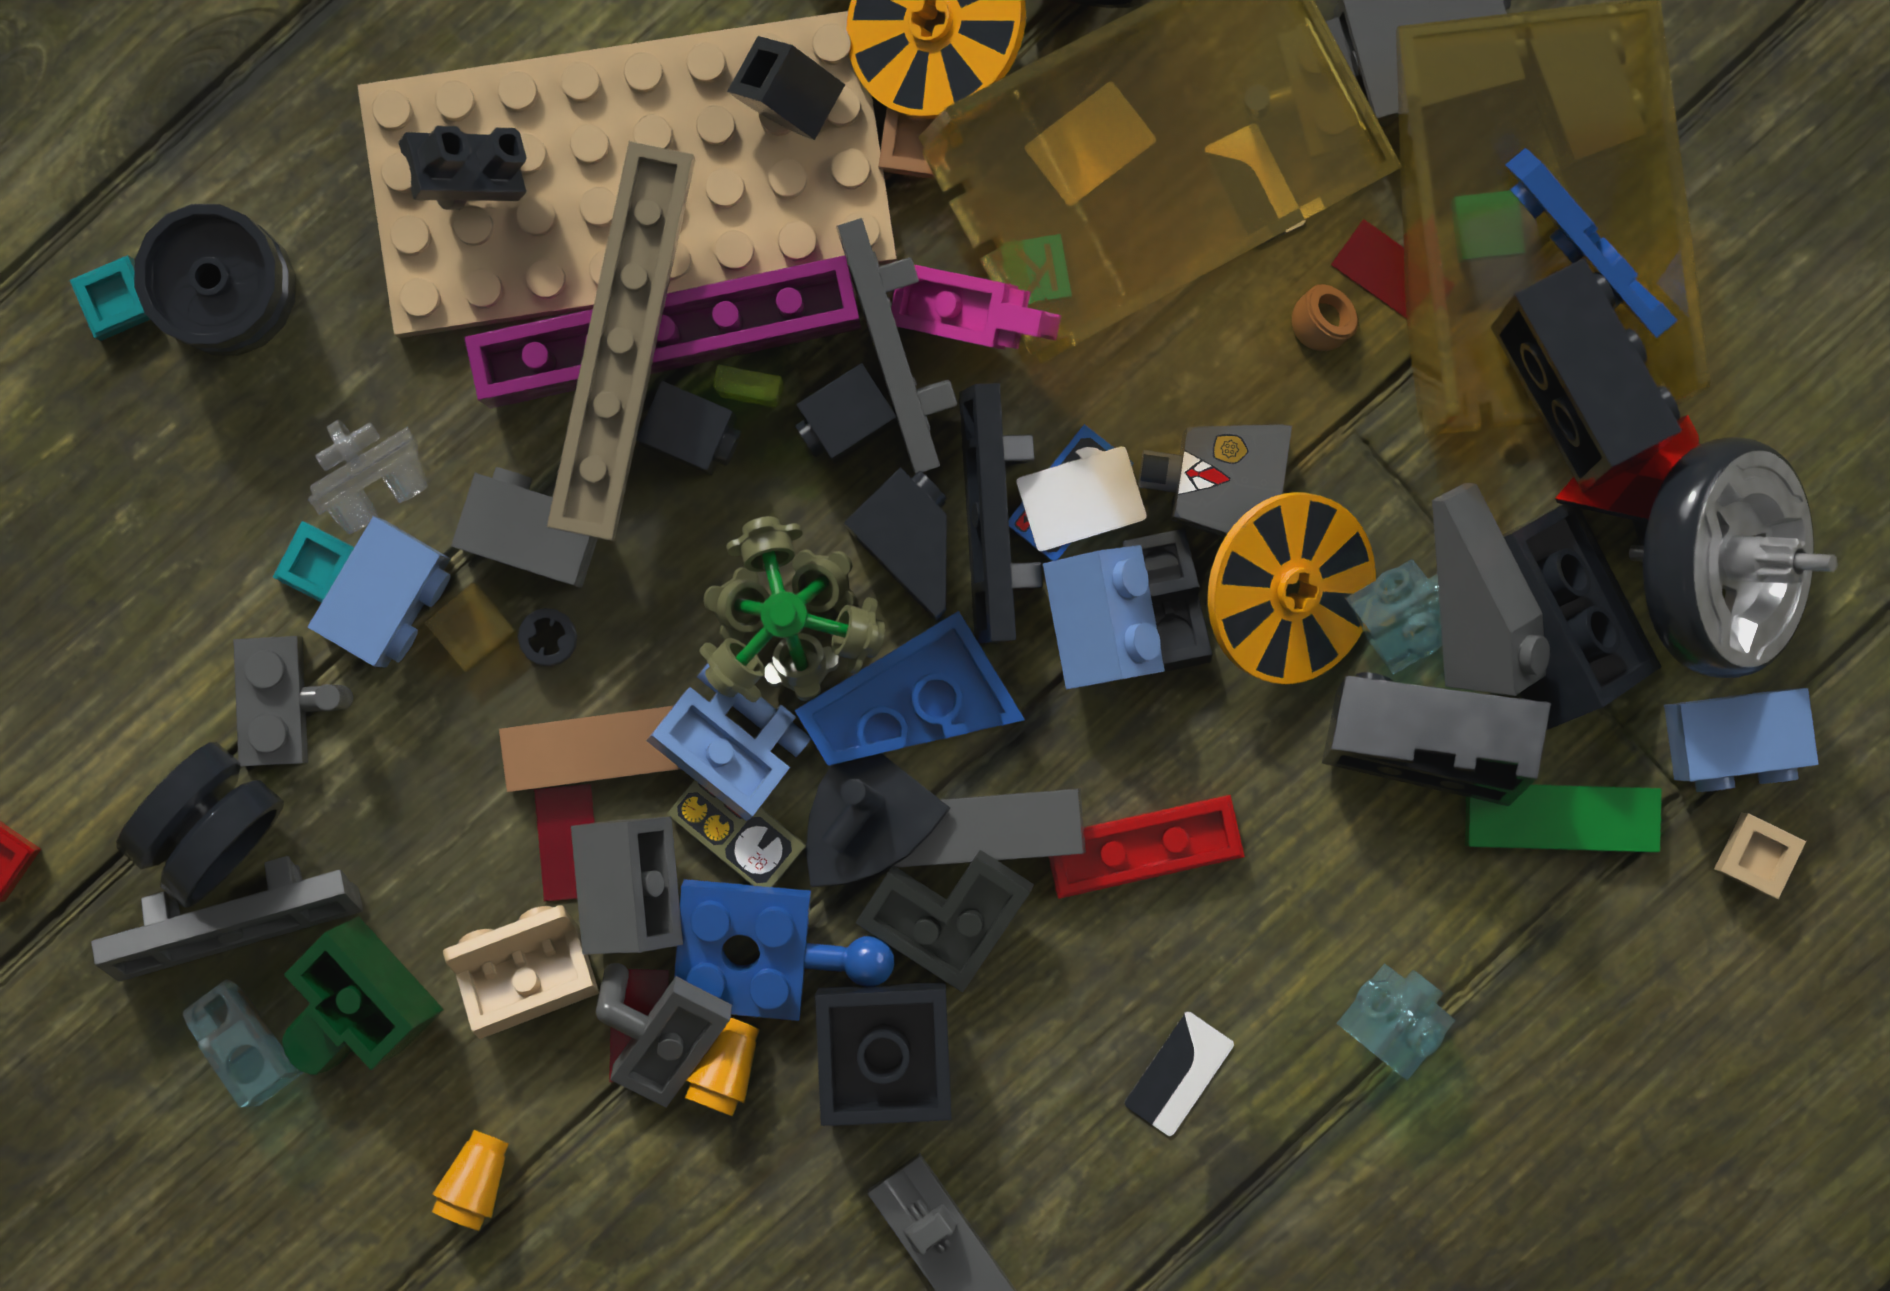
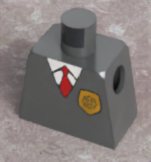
[1138,424,1292,538]

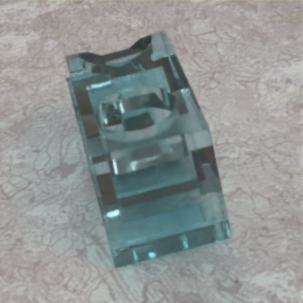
[183,979,304,1108]

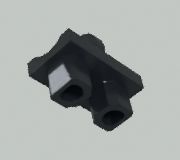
[398,126,527,210]

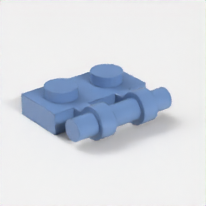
[646,663,811,821]

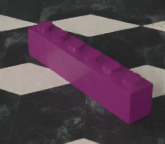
[465,255,861,409]

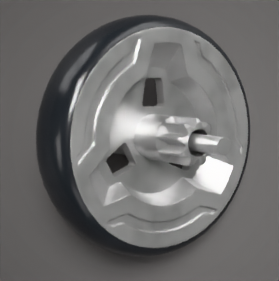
[1629,437,1837,678]

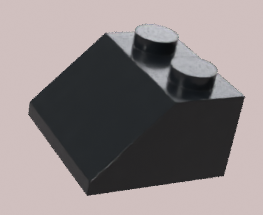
[844,468,947,621]

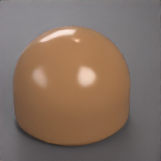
[1291,284,1358,351]

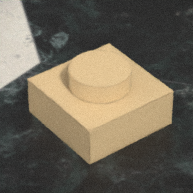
[1714,812,1806,899]

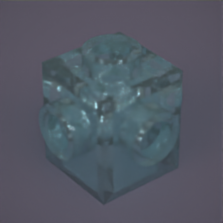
[1346,559,1442,675]
[1336,963,1455,1081]

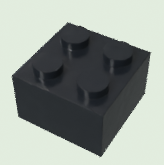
[815,982,951,1126]

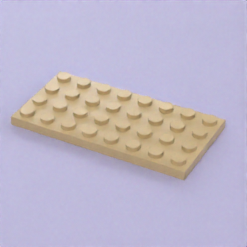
[357,11,897,338]

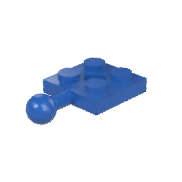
[674,879,894,1021]

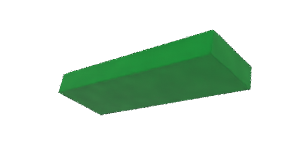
[1465,784,1662,852]

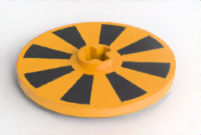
[846,0,1026,119]
[1208,492,1376,684]

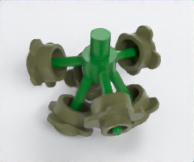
[700,516,885,702]

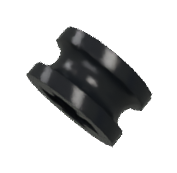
[518,608,577,666]

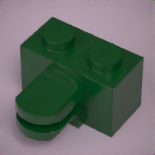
[282,916,444,1075]

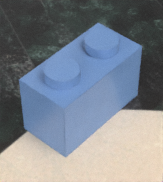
[308,516,450,668]
[1043,545,1165,690]
[1664,688,1819,792]

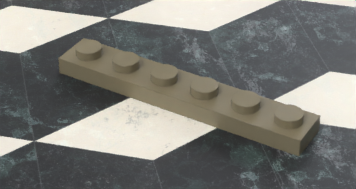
[547,141,695,542]

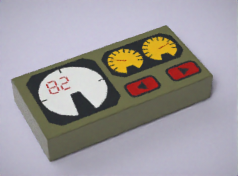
[667,780,806,887]

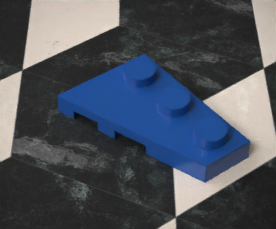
[1505,148,1678,338]
[795,611,1025,765]

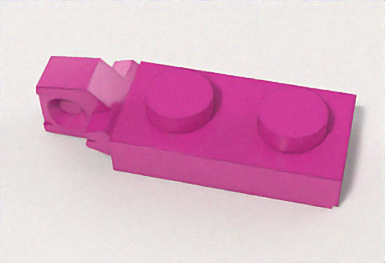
[891,265,1061,350]

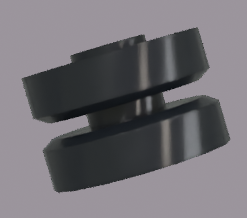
[134,204,296,356]
[116,742,284,908]

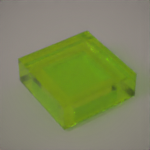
[713,364,784,408]

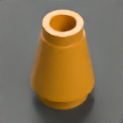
[685,1018,760,1116]
[432,1130,509,1231]

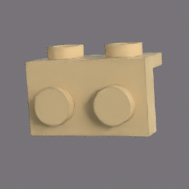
[443,905,599,1039]

